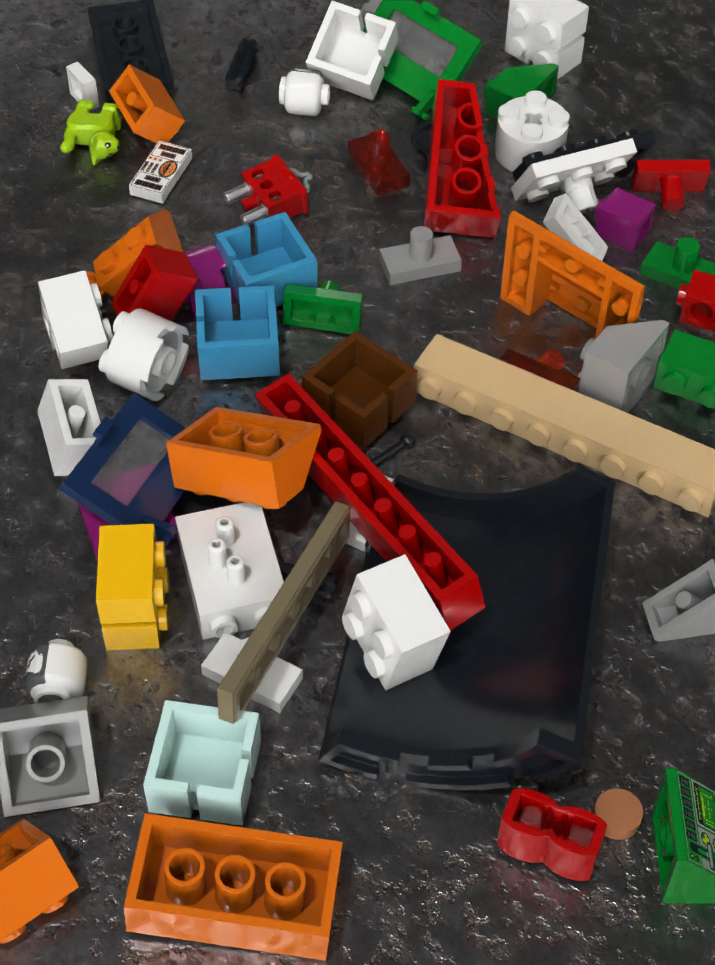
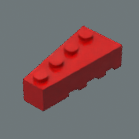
[423,79,501,239]

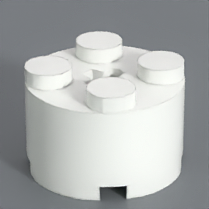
[495,90,570,172]
[98,308,189,401]

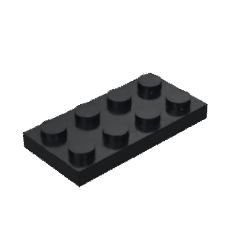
[87,0,174,102]

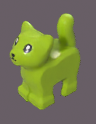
[60,99,122,165]

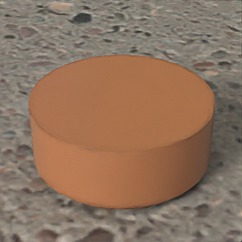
[593,788,643,840]

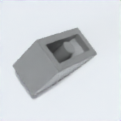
[642,559,715,642]

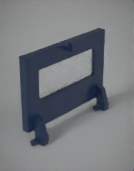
[59,392,185,548]

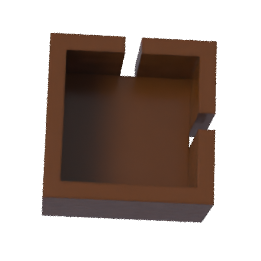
[301,331,418,449]

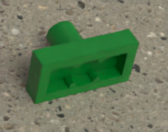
[640,237,715,290]
[283,281,363,334]

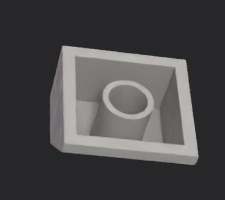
[576,320,670,413]
[0,696,101,817]

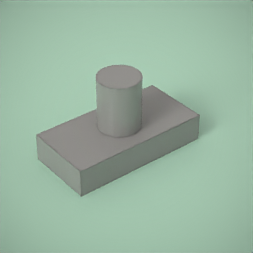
[379,226,462,285]

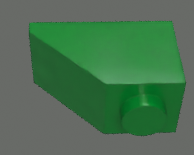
[483,63,559,119]

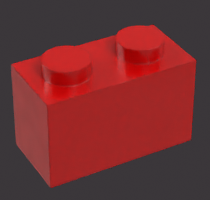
[111,244,198,321]

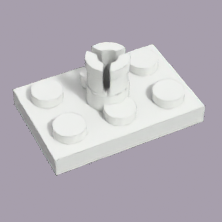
[511,138,637,215]

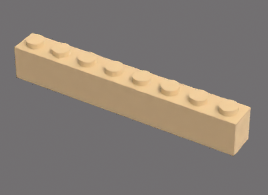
[414,334,715,518]

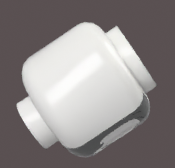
[279,69,330,116]
[24,639,88,703]

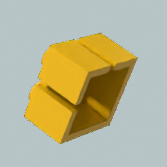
[96,524,169,651]

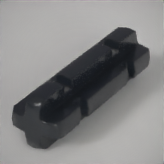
[225,38,258,91]

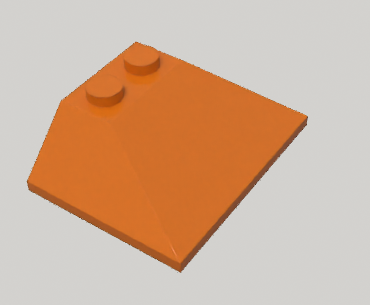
[500,211,645,339]

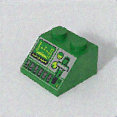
[651,768,715,904]

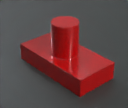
[631,159,711,211]

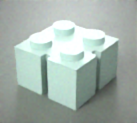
[143,700,261,826]

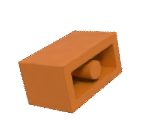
[109,64,185,143]

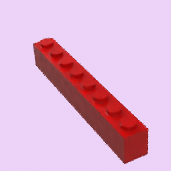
[254,373,485,631]

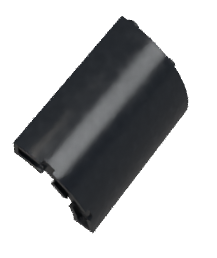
[318,464,615,790]

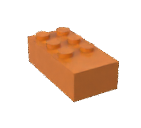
[123,813,343,961]

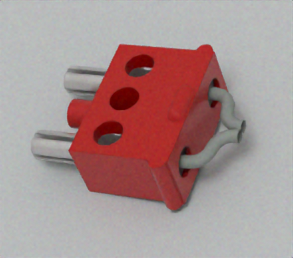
[223,155,312,225]

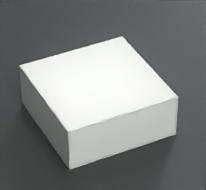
[66,62,99,111]

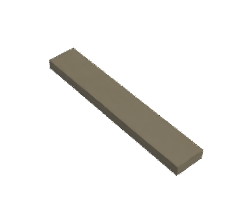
[217,501,350,724]

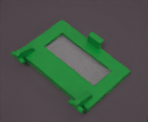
[363,0,484,121]

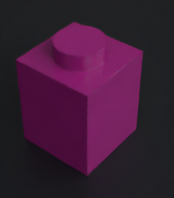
[594,187,656,253]

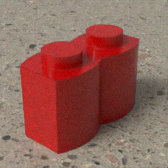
[497,788,607,881]

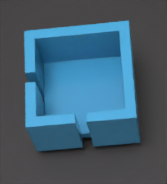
[215,212,318,307]
[195,285,280,380]

